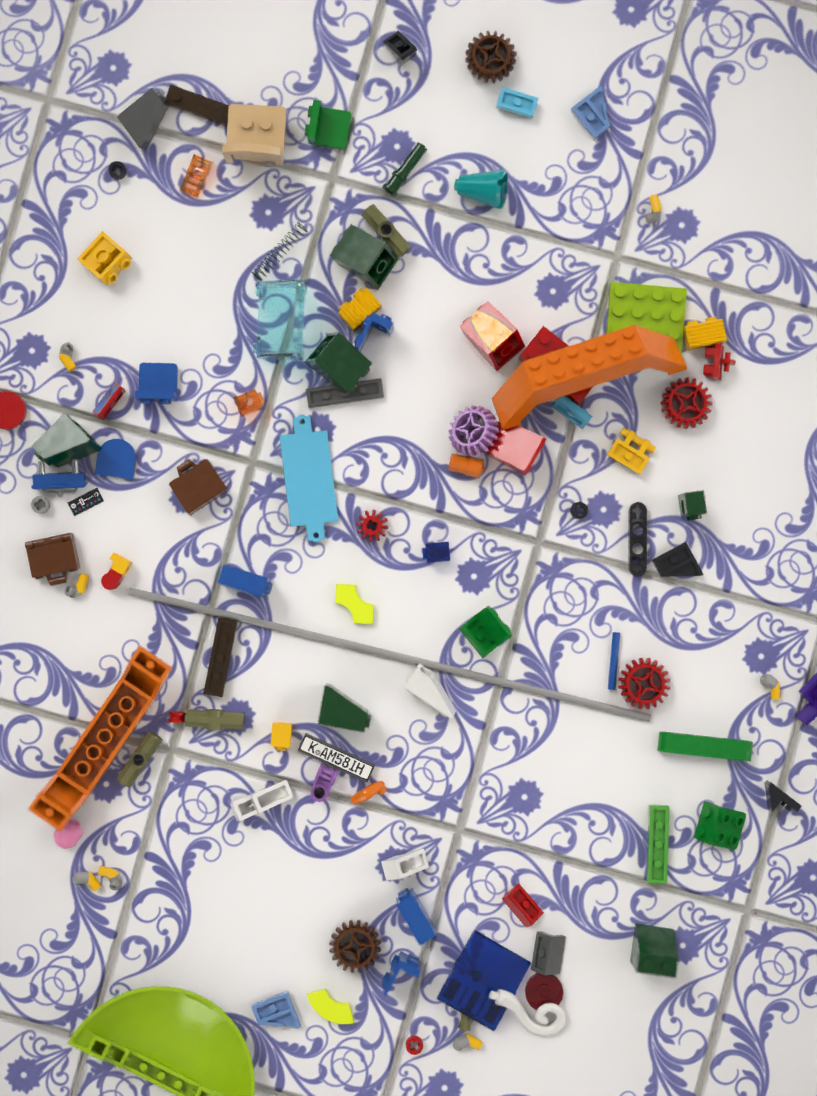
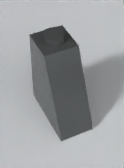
[117,88,168,151]

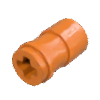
[448,454,486,478]

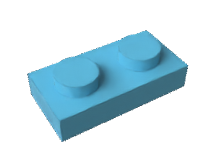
[496,87,538,118]
[552,396,592,429]

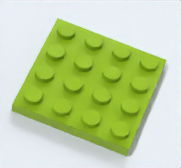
[606,282,687,354]

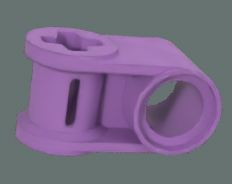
[311,763,339,802]

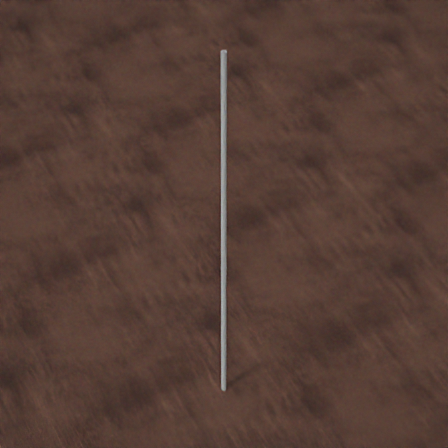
[128,587,651,722]

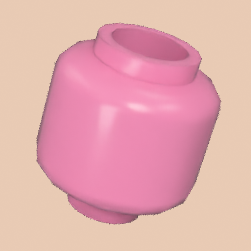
[54,819,83,849]

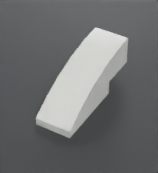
[230,780,294,821]

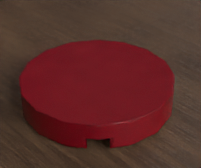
[525,973,564,1010]

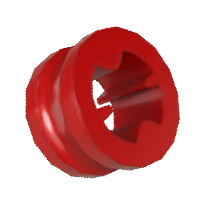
[168,711,186,723]
[406,1035,423,1055]

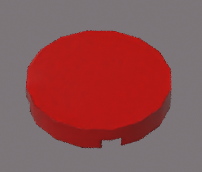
[0,391,27,430]

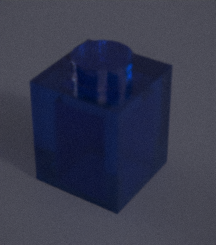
[422,542,450,563]

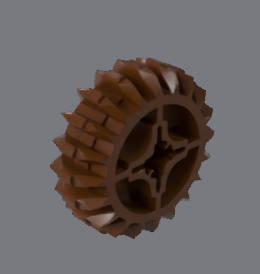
[465,30,517,84]
[329,920,381,973]

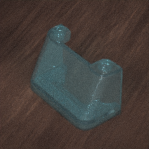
[253,279,307,361]

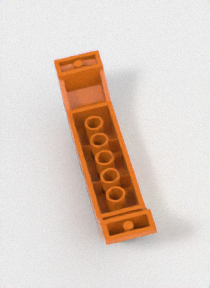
[491,325,687,430]
[28,646,173,832]

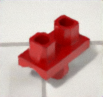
[703,343,736,380]

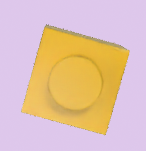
[270,722,293,751]

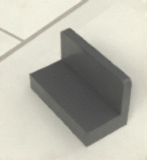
[531,931,566,975]

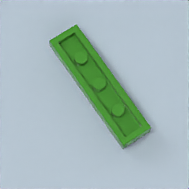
[647,805,669,884]

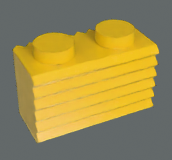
[338,288,382,332]
[683,316,727,351]

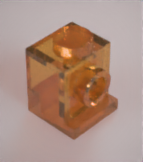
[233,390,265,417]

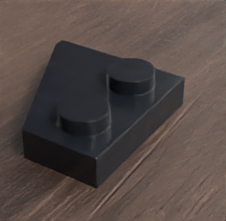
[651,542,704,577]

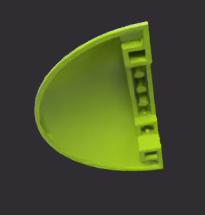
[68,986,255,1096]

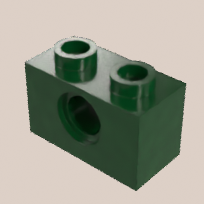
[678,490,707,521]

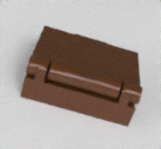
[169,459,229,516]
[25,533,80,586]

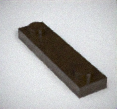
[165,84,229,126]
[203,618,238,697]

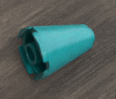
[454,170,508,209]

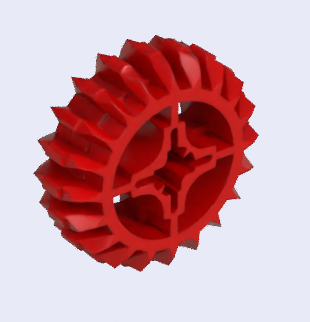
[660,377,713,429]
[618,658,671,710]

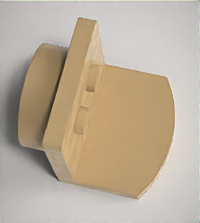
[222,104,287,166]

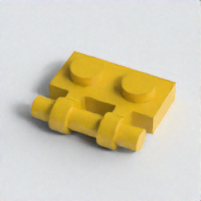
[607,427,656,475]

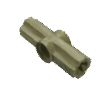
[361,204,411,258]
[185,709,245,730]
[116,730,163,788]

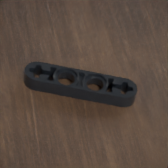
[628,502,647,577]

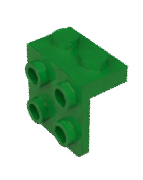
[305,100,352,149]
[458,606,512,659]
[694,801,746,850]

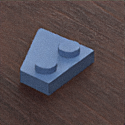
[571,86,610,139]
[251,991,301,1028]

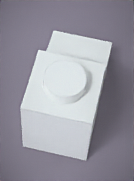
[381,849,429,880]

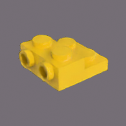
[77,231,132,286]

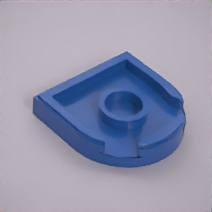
[95,439,137,480]

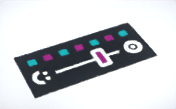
[68,488,104,516]

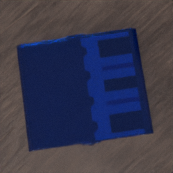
[437,930,531,1031]

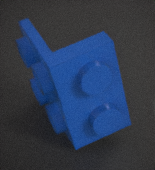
[354,313,394,352]
[135,363,178,404]
[381,951,421,996]

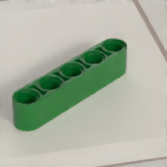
[657,731,753,761]

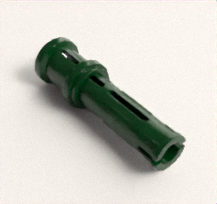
[382,142,427,197]

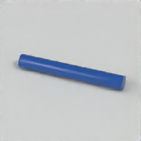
[608,632,620,690]

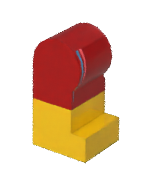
[101,552,133,590]

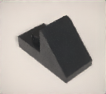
[383,31,417,66]
[765,780,802,812]

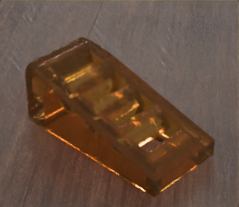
[180,154,213,198]

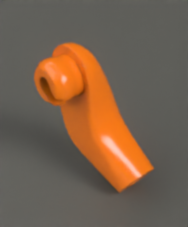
[350,781,387,805]

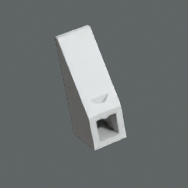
[404,663,456,719]

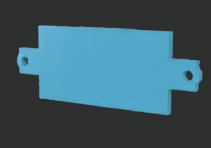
[279,415,338,542]

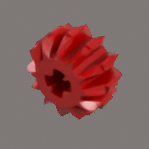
[356,509,389,542]

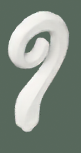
[489,989,566,1036]

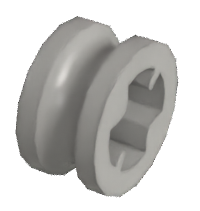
[31,496,50,514]

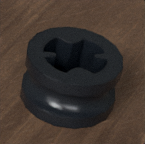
[108,161,127,180]
[570,502,588,519]

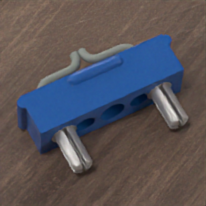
[31,459,88,497]

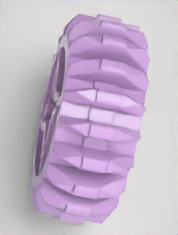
[448,405,499,457]

